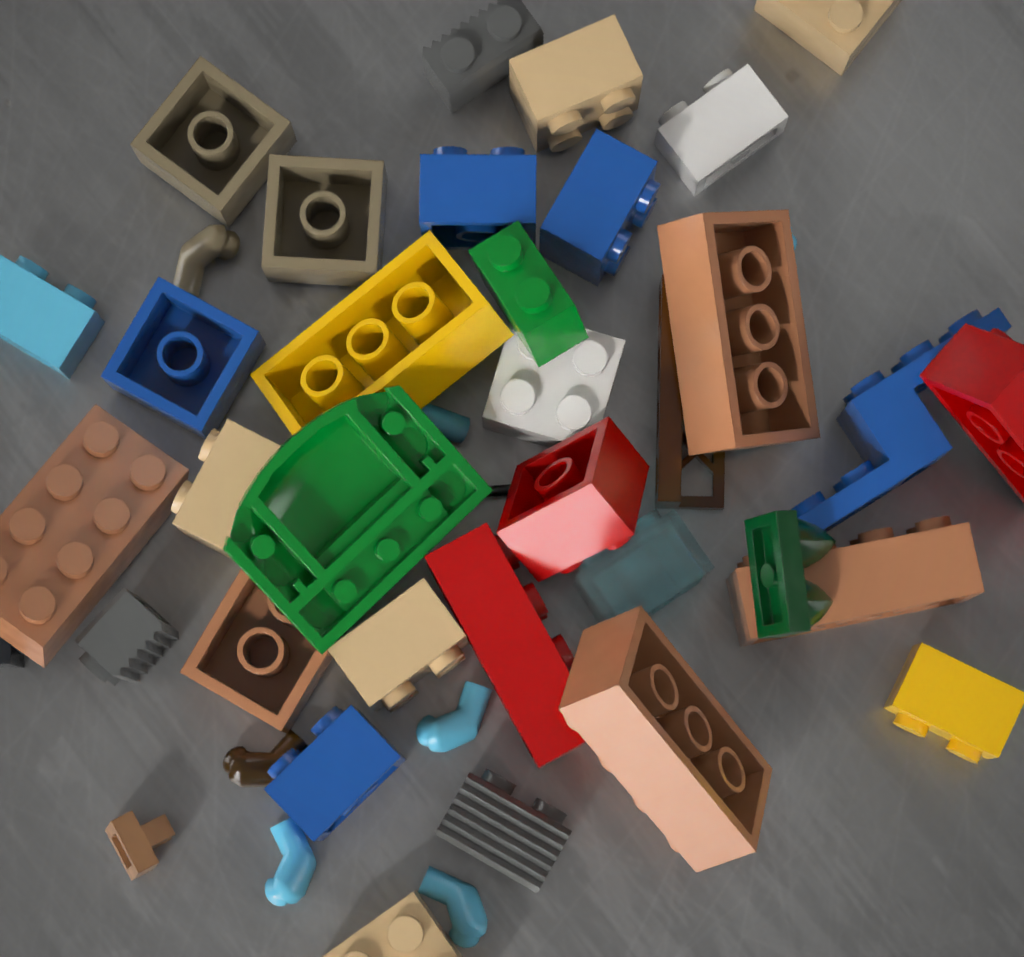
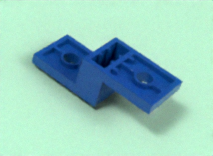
[791,307,1012,532]

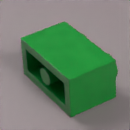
[468,221,589,367]

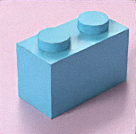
[0,255,105,379]

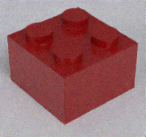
[496,416,650,582]

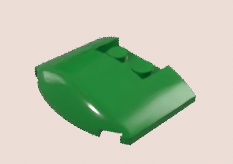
[223,385,493,654]

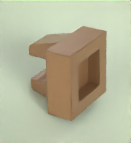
[105,810,176,881]

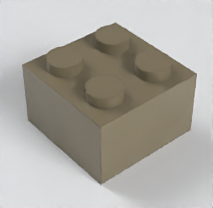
[130,55,297,228]
[261,154,388,287]

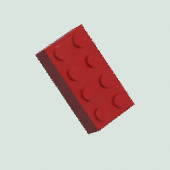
[919,323,1024,503]
[424,522,586,770]

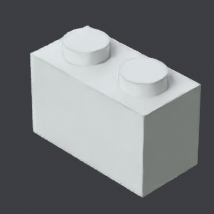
[654,64,789,196]

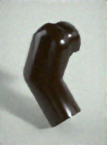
[223,729,309,788]

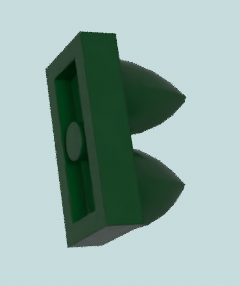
[744,510,836,639]

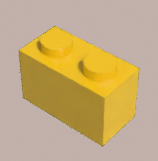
[883,642,1024,764]

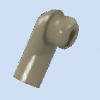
[173,224,240,298]

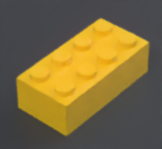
[250,230,514,435]

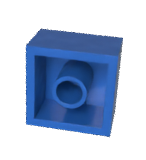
[539,128,661,287]
[419,146,537,250]
[101,276,266,439]
[264,705,407,842]

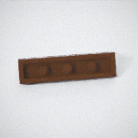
[655,274,725,510]

